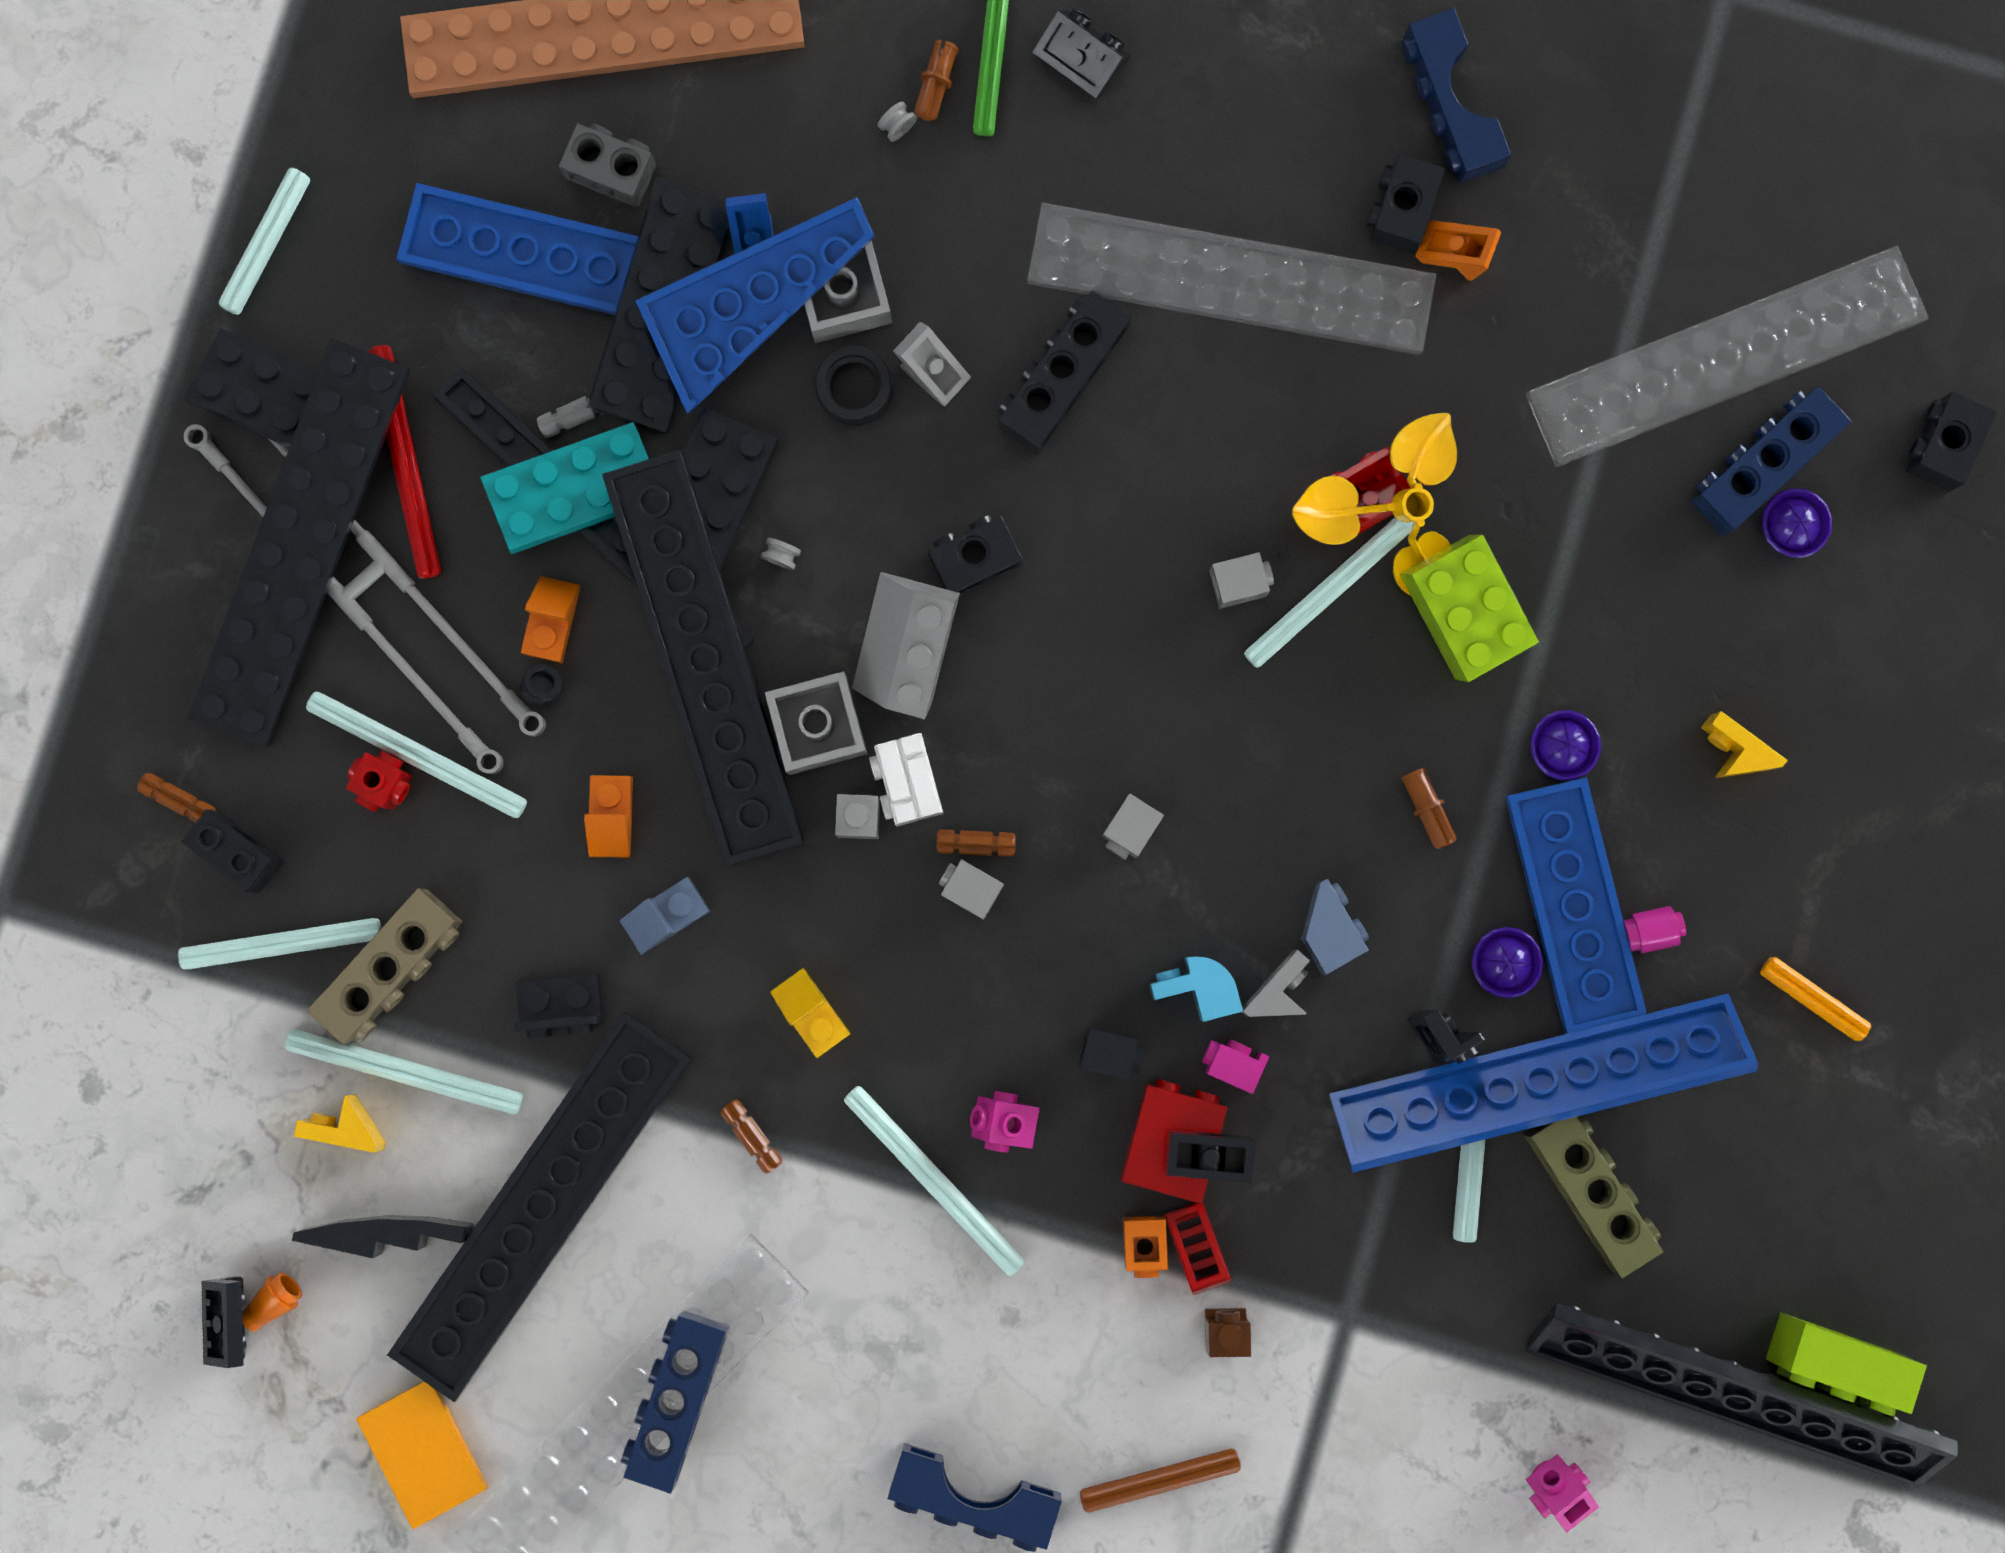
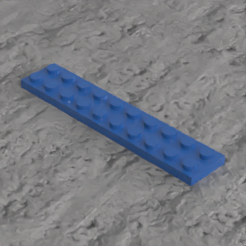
[1329,993,1758,1173]

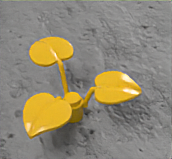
[1292,413,1457,595]

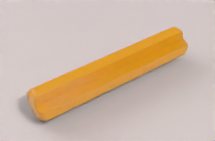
[1760,957,1871,1041]

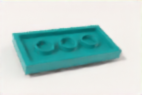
[480,422,649,555]

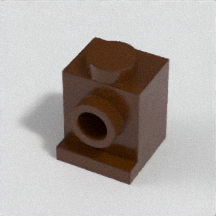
[1205,1308,1251,1357]

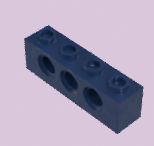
[1690,386,1852,536]
[620,1310,730,1494]

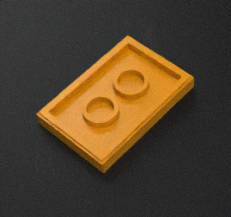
[356,1381,489,1530]

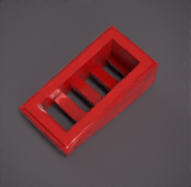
[1164,1202,1232,1295]

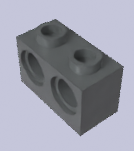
[559,123,657,208]

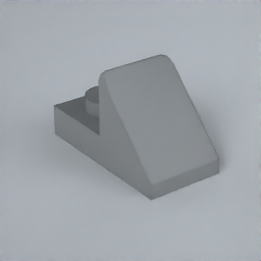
[893,322,971,407]
[1241,950,1310,1017]

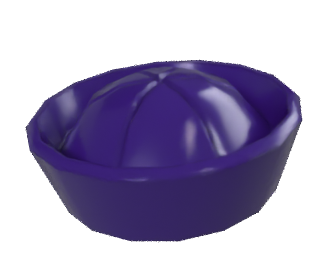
[1762,488,1832,558]
[1531,710,1601,780]
[1472,927,1544,999]

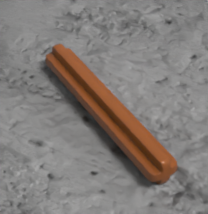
[1080,1448,1241,1513]

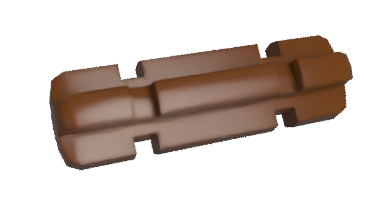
[137,773,216,823]
[936,829,1016,857]
[720,1099,782,1174]

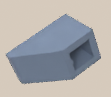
[1301,879,1369,975]

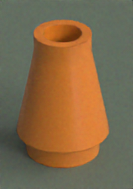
[242,1272,302,1332]

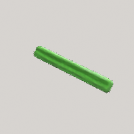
[973,0,1009,137]

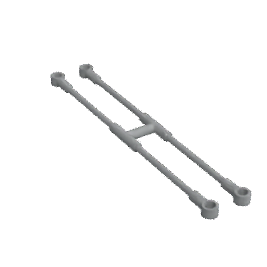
[183,424,546,775]

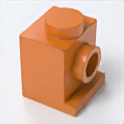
[1122,1216,1168,1278]

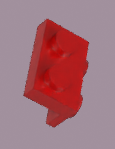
[1330,447,1411,534]

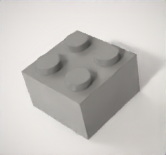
[804,240,892,343]
[765,671,868,775]

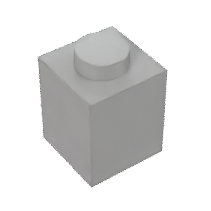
[1209,552,1274,609]
[1102,793,1164,860]
[835,794,880,839]
[939,859,1004,920]

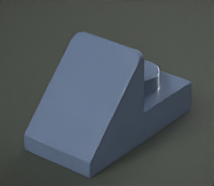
[620,877,711,955]

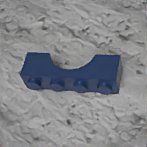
[1401,8,1512,183]
[887,1443,1062,1552]

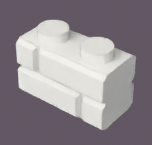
[869,733,943,826]

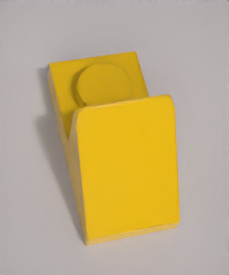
[1701,711,1788,778]
[770,968,851,1058]
[293,1094,386,1153]

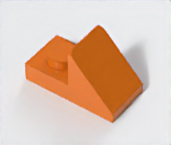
[1415,220,1501,281]
[521,576,581,664]
[584,775,633,858]

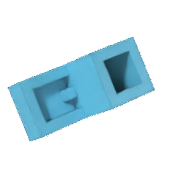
[1149,956,1243,1022]

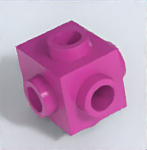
[970,1091,1039,1153]
[1525,1454,1599,1533]

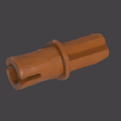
[914,40,959,122]
[1401,767,1456,849]

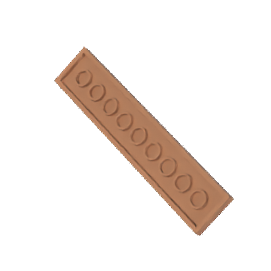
[400,0,805,99]

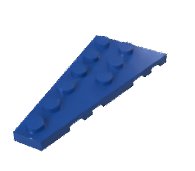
[635,197,875,413]

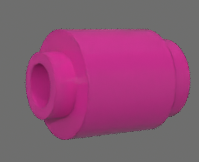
[1623,906,1686,954]

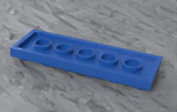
[396,183,638,315]
[1505,777,1647,1034]

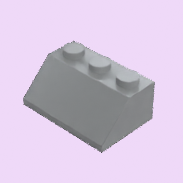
[852,572,960,719]

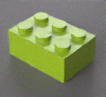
[1400,535,1539,682]
[1766,1312,1927,1416]

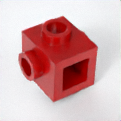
[346,751,413,812]

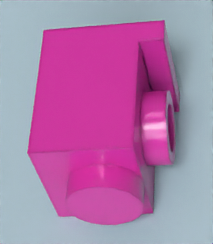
[1202,1039,1269,1094]

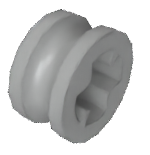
[877,101,917,142]
[760,538,801,570]

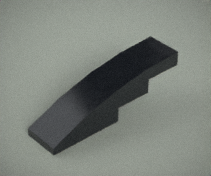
[292,1215,473,1259]

